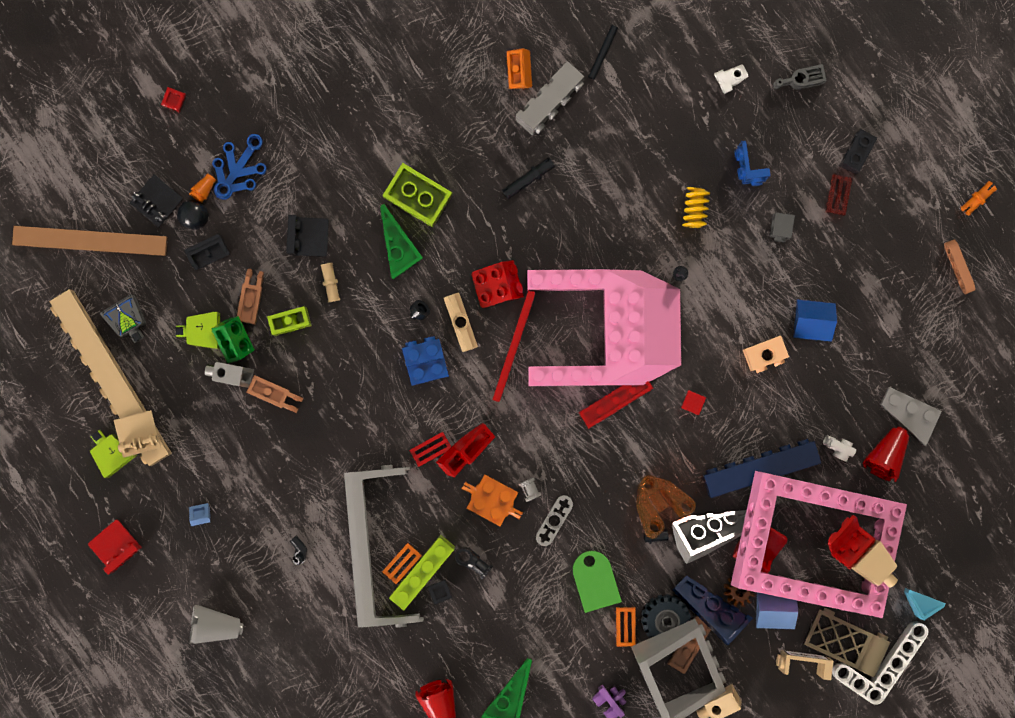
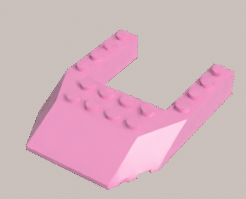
[527,269,681,386]

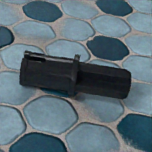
[673,266,688,281]

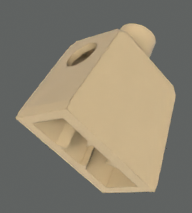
[851,540,898,588]
[696,684,742,718]

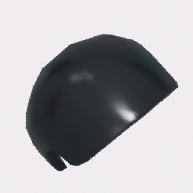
[177,200,209,230]

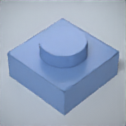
[189,503,210,526]

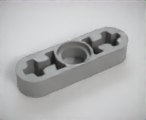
[536,495,573,546]

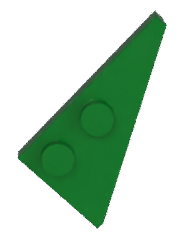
[380,204,423,280]
[482,658,532,718]

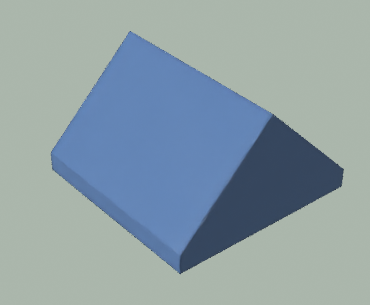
[756,592,798,629]

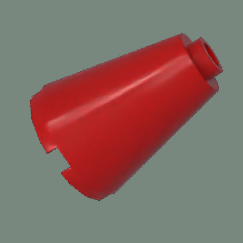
[862,427,909,482]
[415,679,456,718]

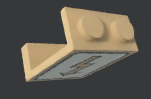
[776,650,833,680]

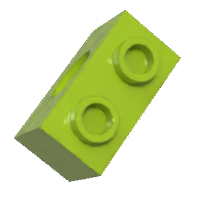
[267,306,312,336]

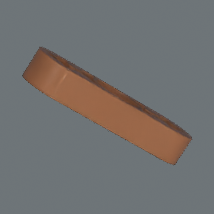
[944,240,975,294]

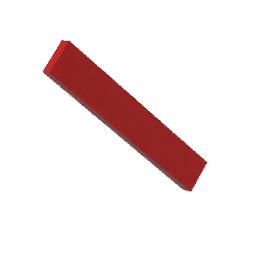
[492,290,535,402]

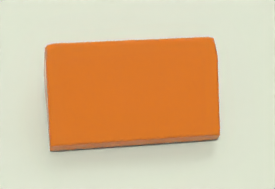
[507,48,532,89]

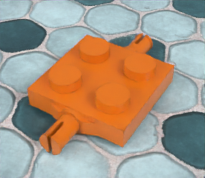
[462,474,523,526]

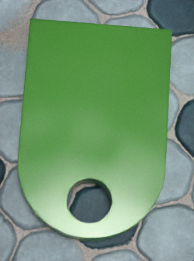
[573,551,622,613]

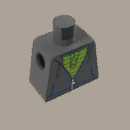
[100,294,146,343]

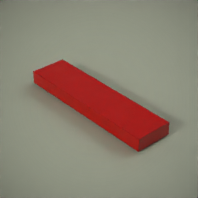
[578,381,653,429]

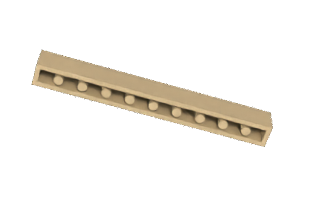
[49,289,172,466]

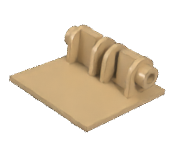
[114,411,161,458]

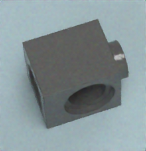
[770,212,795,242]

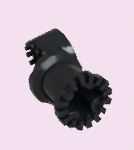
[455,547,493,580]

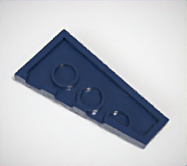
[672,576,753,645]

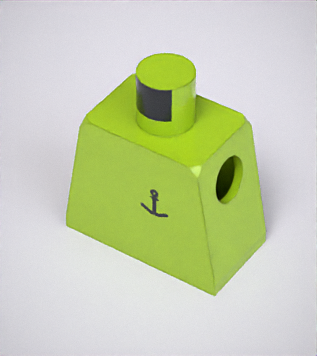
[176,312,220,349]
[90,430,137,478]

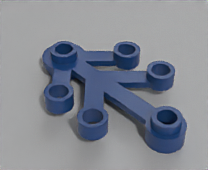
[212,134,267,200]

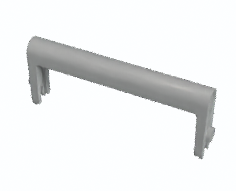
[344,465,424,628]

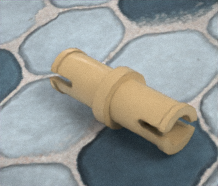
[320,263,340,302]

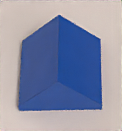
[793,300,837,342]

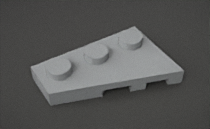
[880,387,942,446]

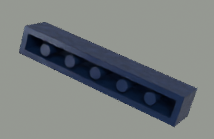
[702,439,821,498]

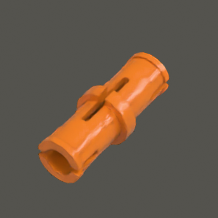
[961,181,997,216]

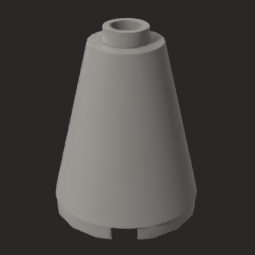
[189,605,243,644]

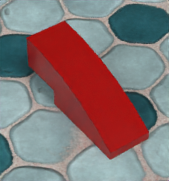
[436,423,495,477]

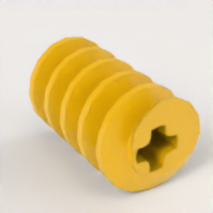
[682,187,710,228]

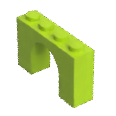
[389,535,455,610]

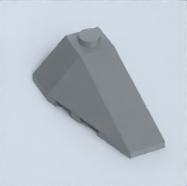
[672,510,747,564]

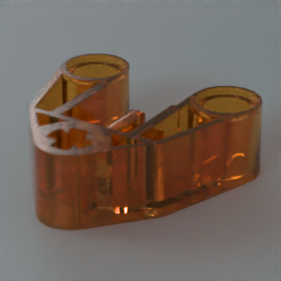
[636,475,696,538]

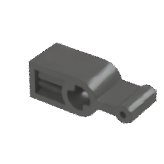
[773,64,827,90]

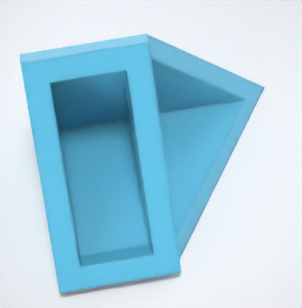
[904,588,946,620]

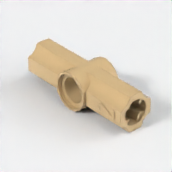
[444,293,478,352]

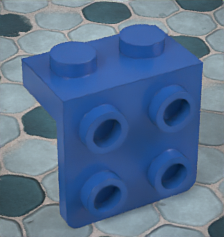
[735,141,770,186]

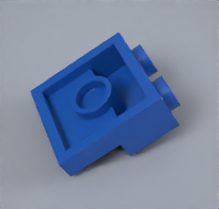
[402,336,449,386]

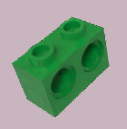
[211,316,254,363]

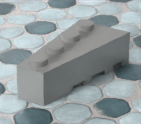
[516,61,584,136]

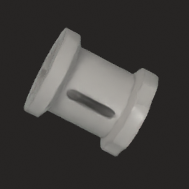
[518,477,541,502]

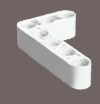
[832,621,928,705]

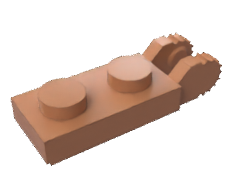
[237,269,264,325]
[246,375,303,413]

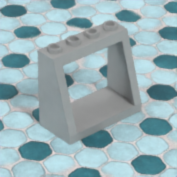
[631,619,726,718]

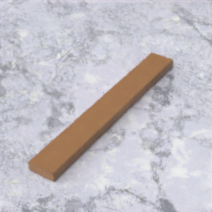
[12,226,168,256]

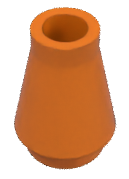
[189,174,216,203]

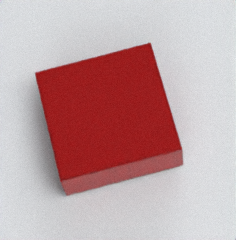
[161,87,186,112]
[681,390,706,415]

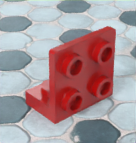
[88,520,142,575]

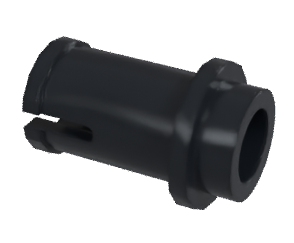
[644,528,669,544]

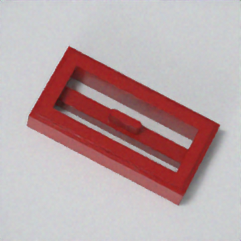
[409,432,451,467]

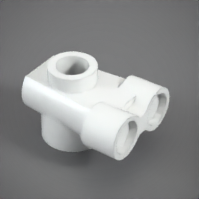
[714,65,748,94]
[823,435,856,462]

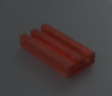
[826,174,852,216]

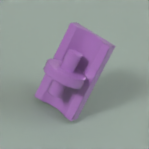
[592,685,626,718]

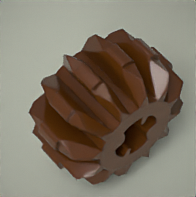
[723,578,756,607]

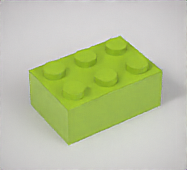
[383,163,453,228]

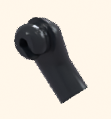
[289,535,307,565]

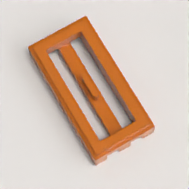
[382,543,422,584]
[616,607,636,647]

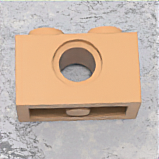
[743,336,789,373]

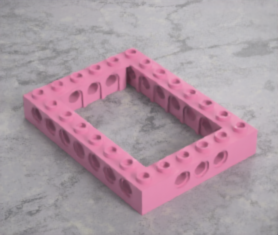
[731,471,907,618]

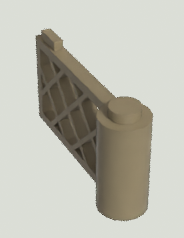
[804,607,891,677]

